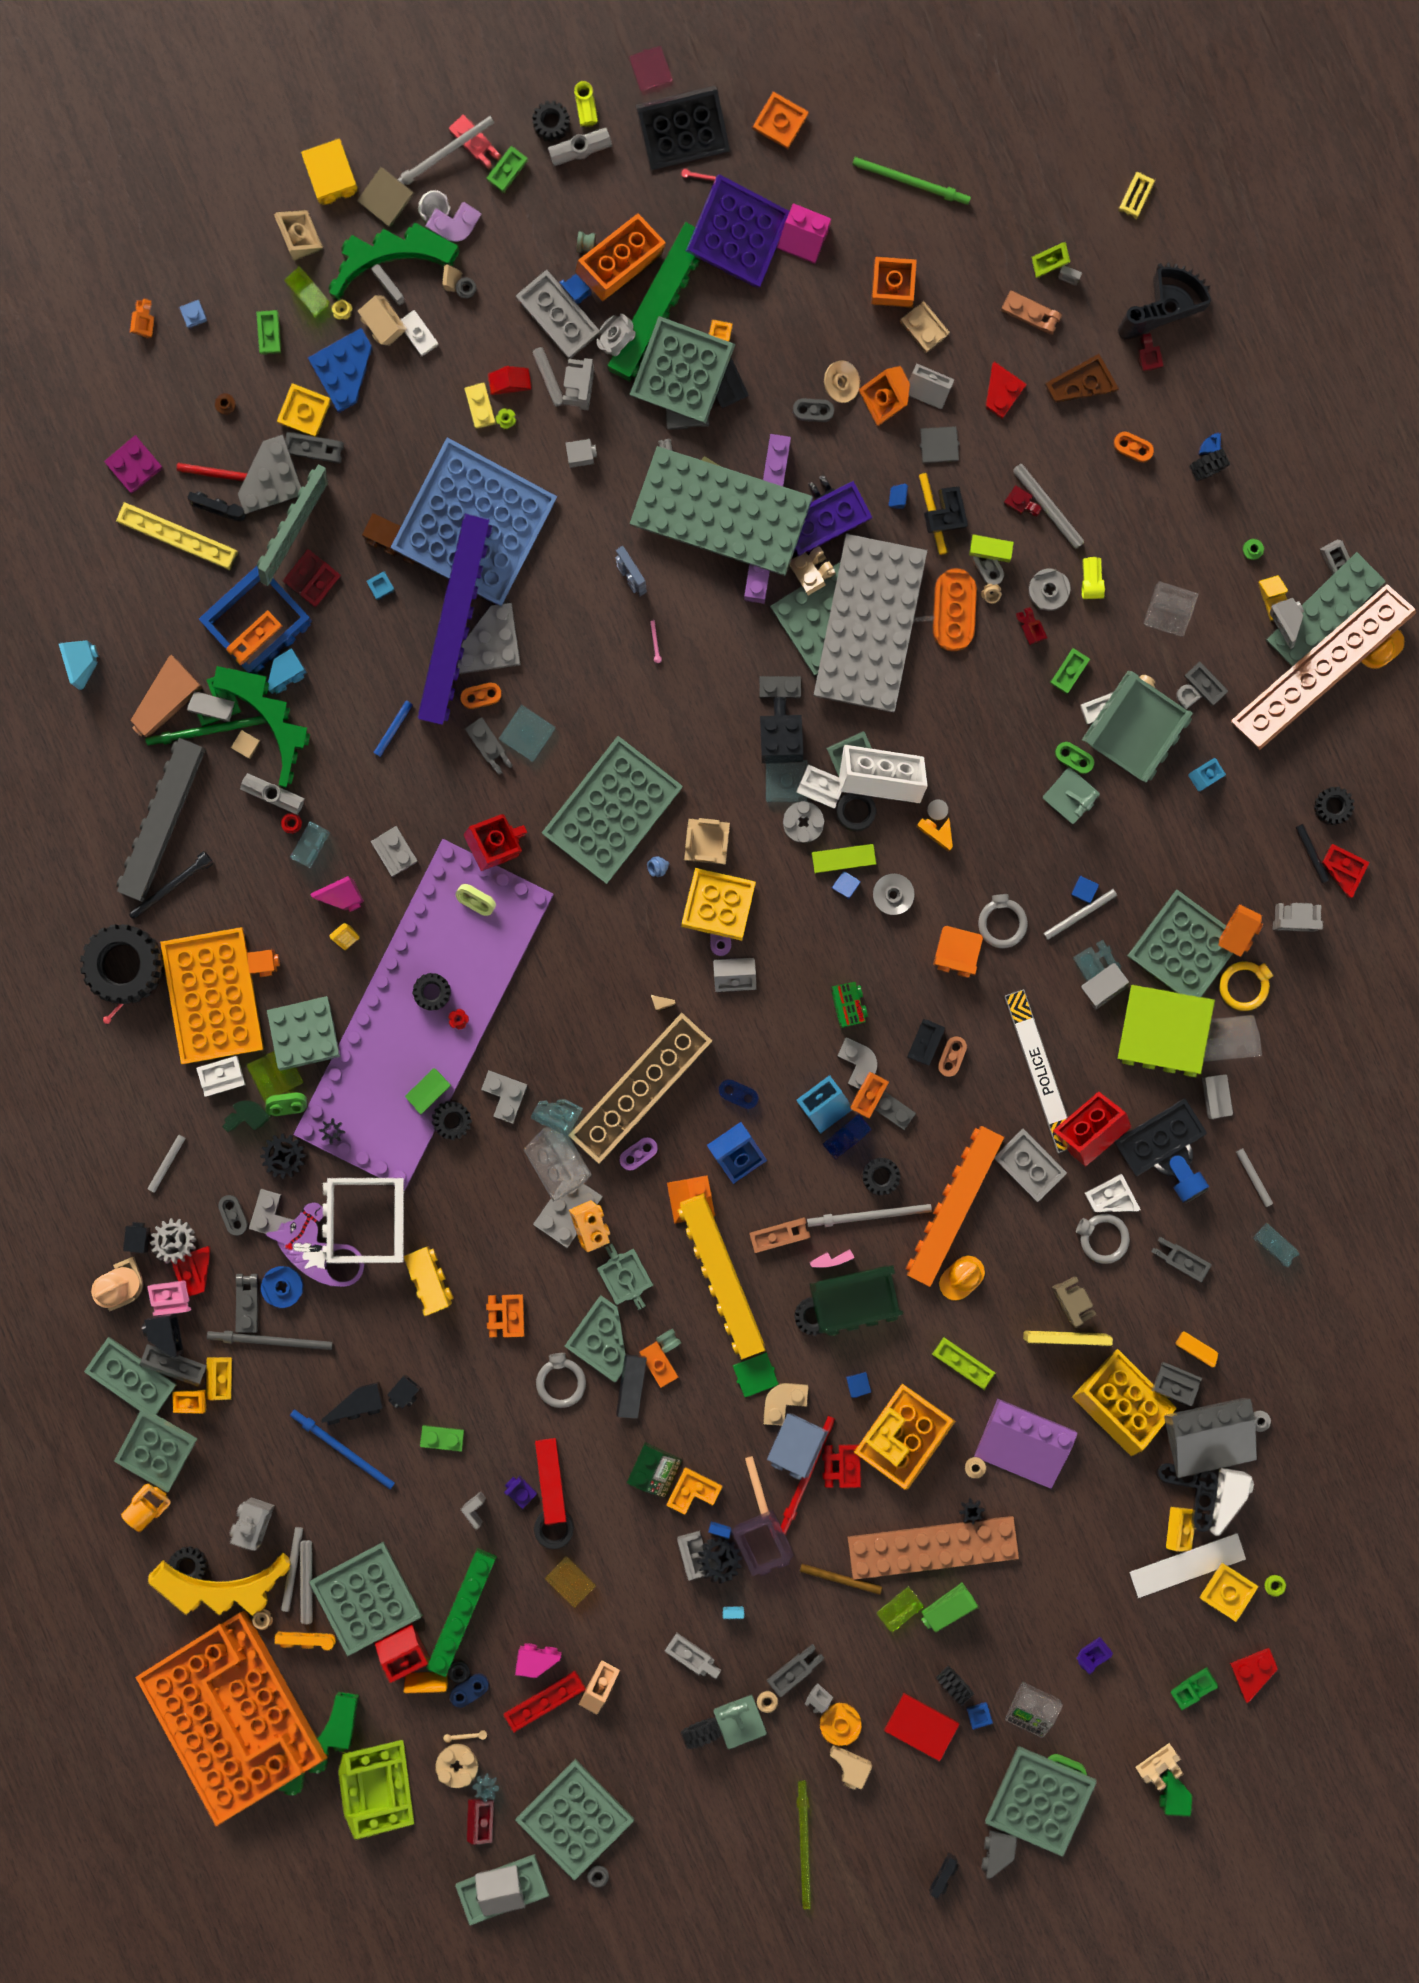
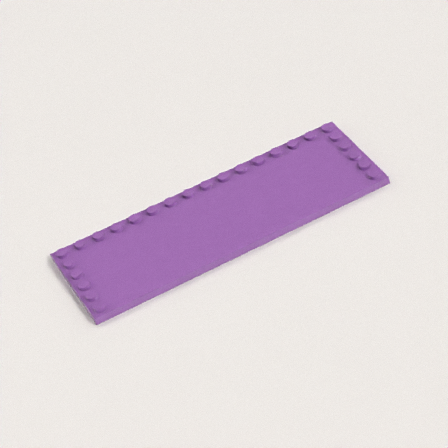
[293,839,554,1190]

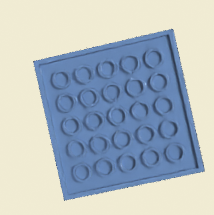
[390,437,557,606]

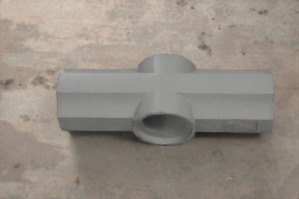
[548,128,612,166]
[240,773,305,815]

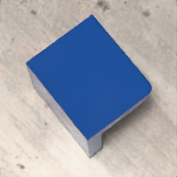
[559,274,592,305]

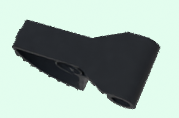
[1118,263,1211,340]

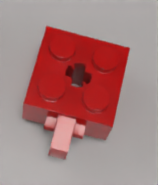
[463,814,527,871]

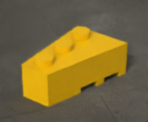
[403,1246,454,1316]

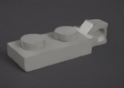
[665,1633,721,1679]

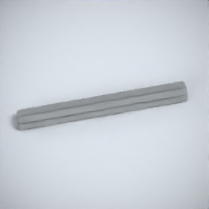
[1013,464,1084,549]

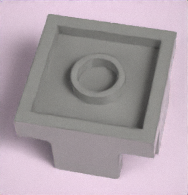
[563,358,594,410]
[1273,903,1323,932]

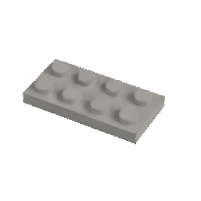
[516,270,600,359]

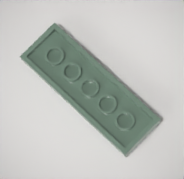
[257,464,328,586]
[1266,552,1386,667]

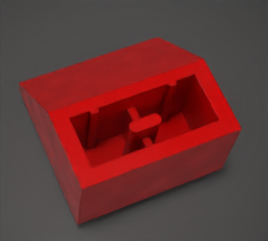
[374,1622,430,1683]

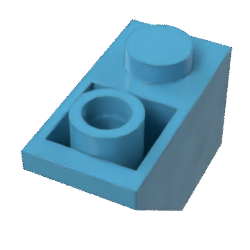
[268,648,307,694]

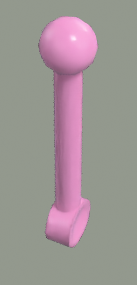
[650,620,662,663]

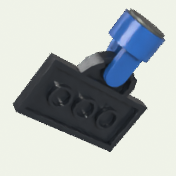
[1114,1099,1209,1204]

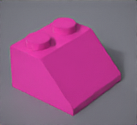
[777,203,831,263]

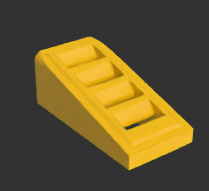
[329,923,360,950]

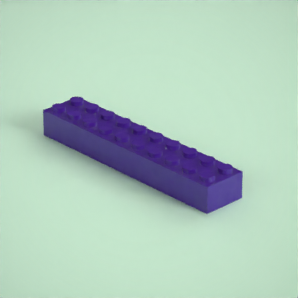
[417,513,493,725]

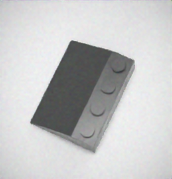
[1164,1398,1257,1478]

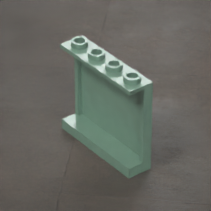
[1082,671,1193,782]

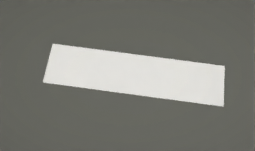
[1130,1533,1246,1598]

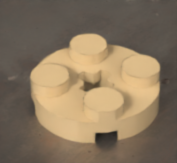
[436,1744,478,1788]

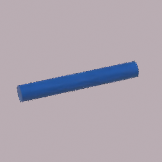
[373,700,413,757]

